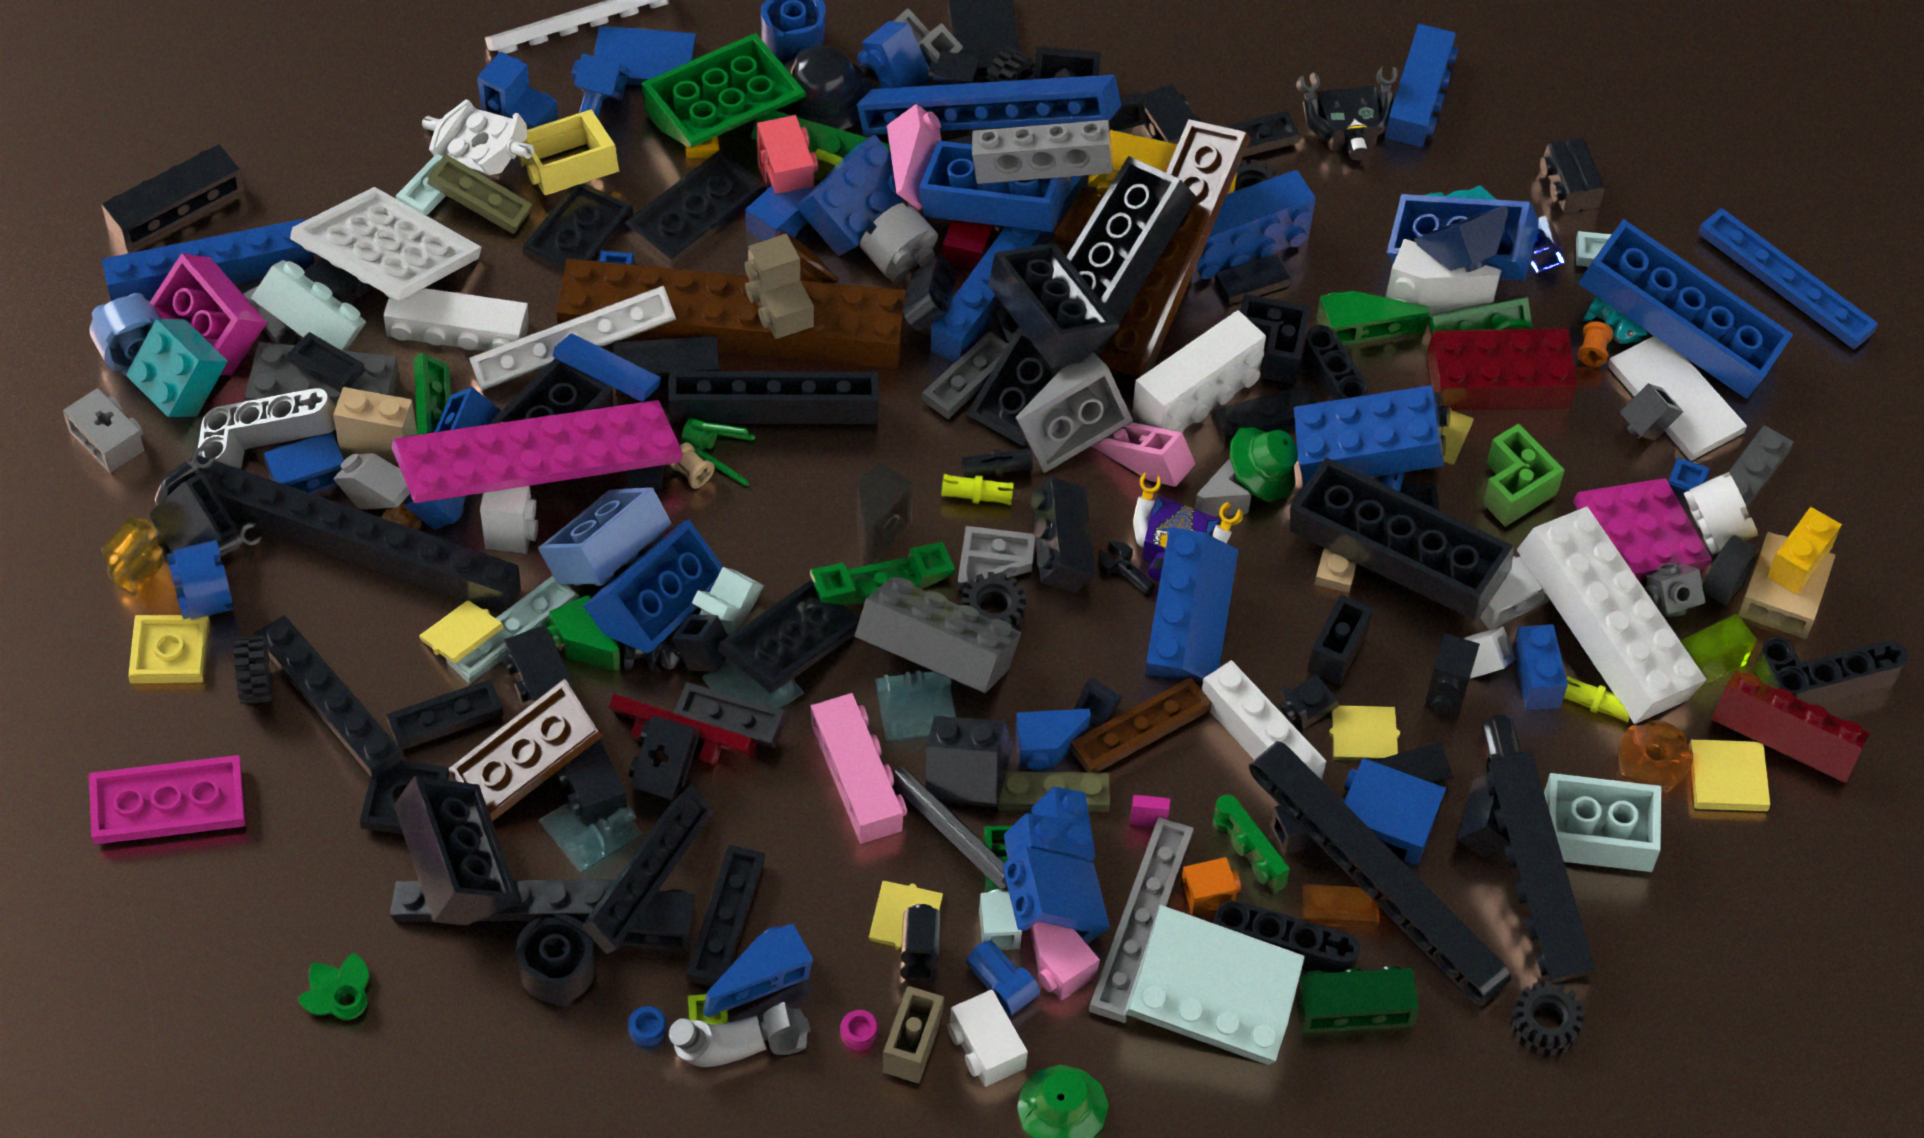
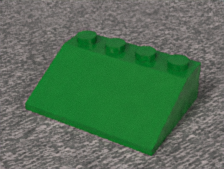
[641,33,806,148]

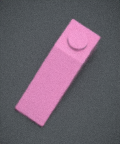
[887,104,942,210]
[1091,422,1195,487]
[1029,922,1100,1001]

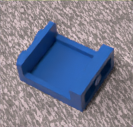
[1340,758,1446,866]
[1003,847,1110,944]

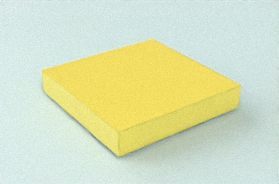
[128,615,210,683]
[1688,739,1770,812]

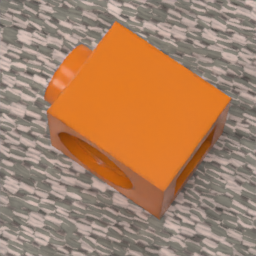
[1180,857,1241,916]

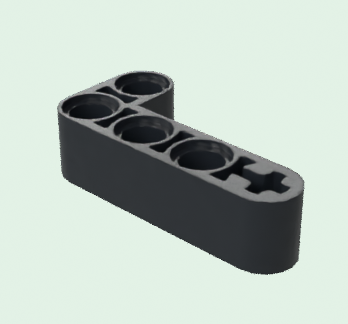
[1755,637,1908,705]
[1213,900,1360,973]

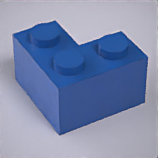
[477,51,558,130]
[1004,786,1096,861]

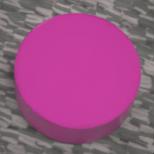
[840,1010,879,1050]

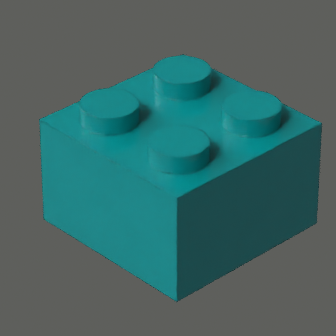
[126,319,228,417]

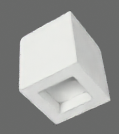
[1464,626,1516,679]

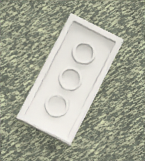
[1607,336,1747,461]

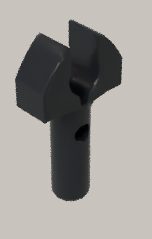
[1098,541,1155,594]

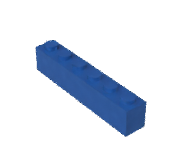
[102,218,315,302]

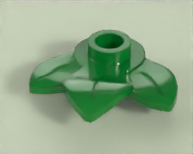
[297,953,370,1020]

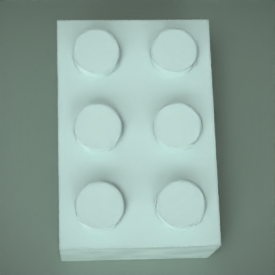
[1544,773,1661,872]

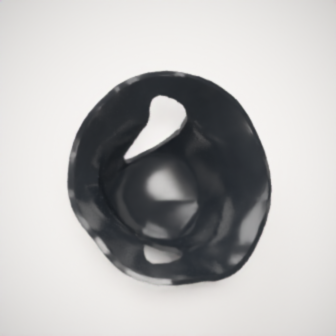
[775,46,879,130]

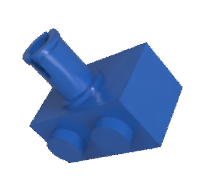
[857,21,929,89]
[571,53,631,118]

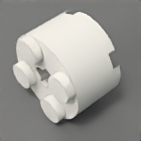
[1683,472,1758,555]

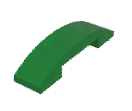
[810,542,955,605]

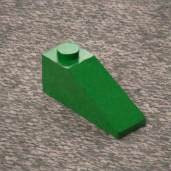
[1317,291,1429,346]

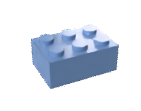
[538,488,672,586]

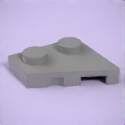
[957,526,1036,590]

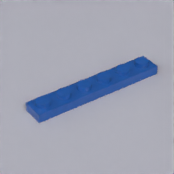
[1698,208,1878,350]

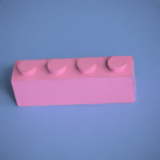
[811,693,907,844]

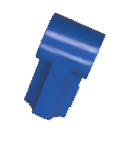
[966,940,1041,1017]

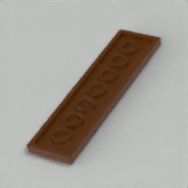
[1099,119,1251,380]

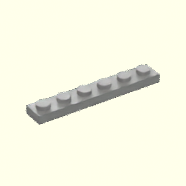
[1089,817,1194,1023]

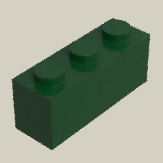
[1295,966,1419,1033]

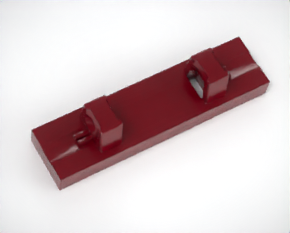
[608,693,756,767]

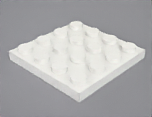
[290,187,482,301]

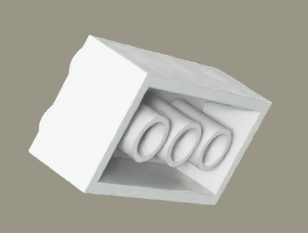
[1131,310,1266,433]

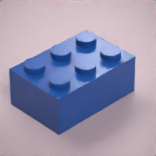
[795,135,904,257]

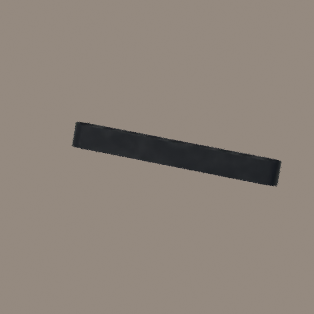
[1248,741,1511,1005]

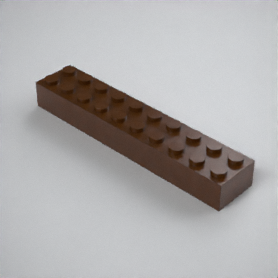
[556,259,906,369]

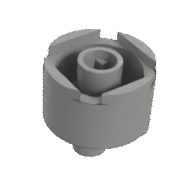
[860,203,938,284]

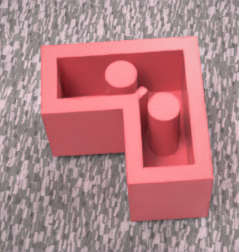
[757,115,818,194]

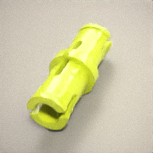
[941,474,1014,506]
[1564,676,1630,723]

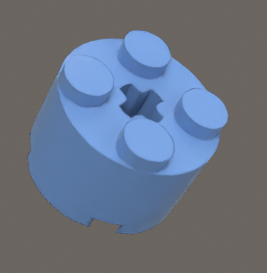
[90,293,161,376]

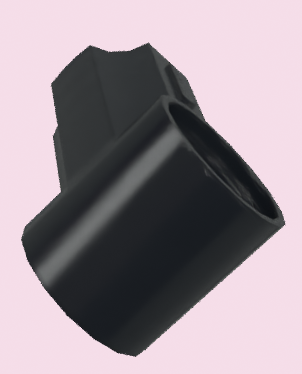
[1481,714,1525,773]

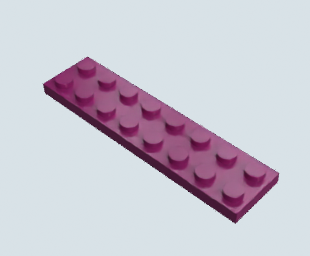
[391,400,683,503]

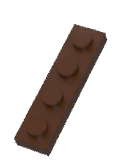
[1070,677,1212,773]

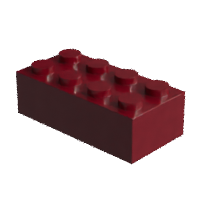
[1427,328,1577,410]

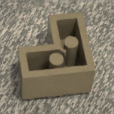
[745,233,814,339]

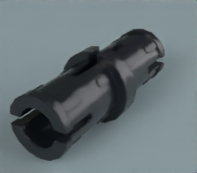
[961,447,1033,478]

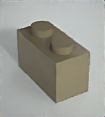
[882,986,944,1083]

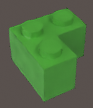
[1483,423,1565,527]

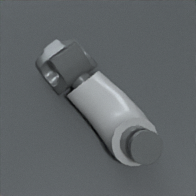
[669,1002,811,1067]

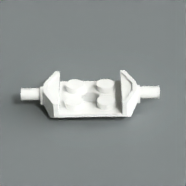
[422,99,534,175]

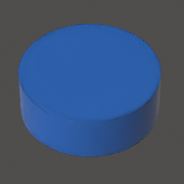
[628,1006,667,1047]

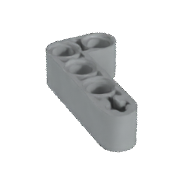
[198,388,336,469]

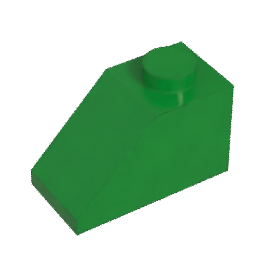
[546,595,621,671]

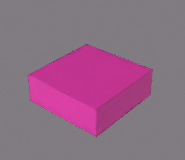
[1130,795,1170,827]

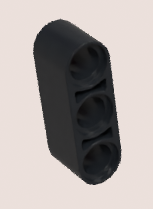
[903,256,956,331]
[1302,325,1368,401]

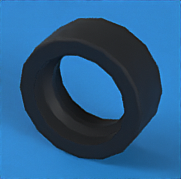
[1702,535,1759,606]

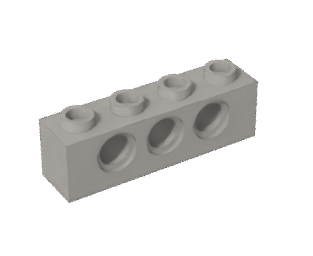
[972,120,1113,184]

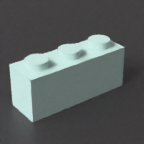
[251,260,366,351]

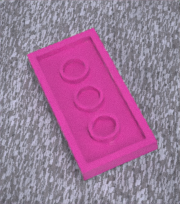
[89,755,245,845]

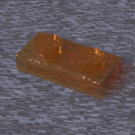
[1302,884,1379,928]

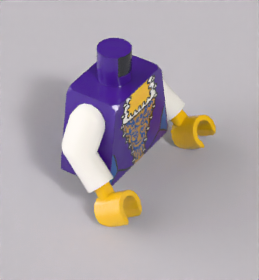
[1133,472,1243,582]

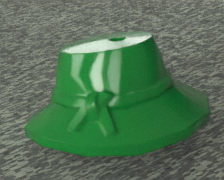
[1230,427,1298,502]
[1017,1065,1109,1138]

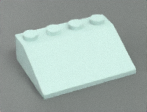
[1124,905,1305,1065]

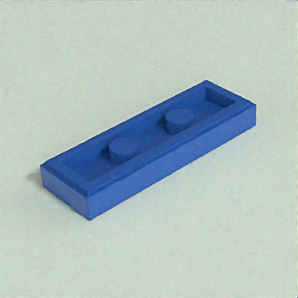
[552,333,661,402]

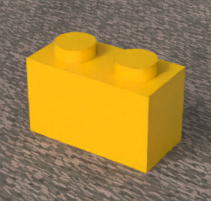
[1767,507,1842,595]

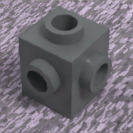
[1645,563,1705,617]

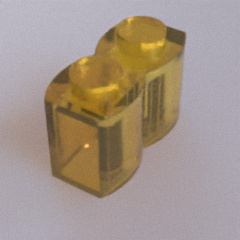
[102,516,163,597]

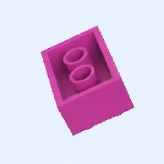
[150,253,267,376]

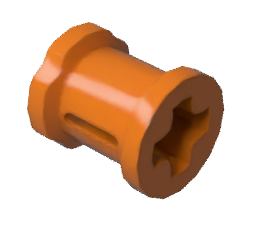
[1577,322,1613,367]

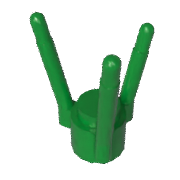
[682,418,755,487]

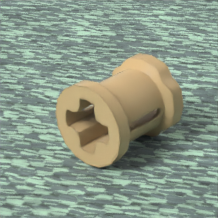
[668,443,715,489]

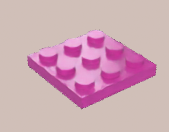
[1573,478,1712,580]

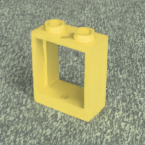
[516,109,619,195]

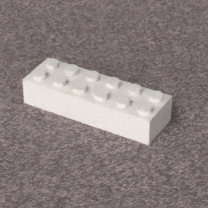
[1517,507,1707,724]

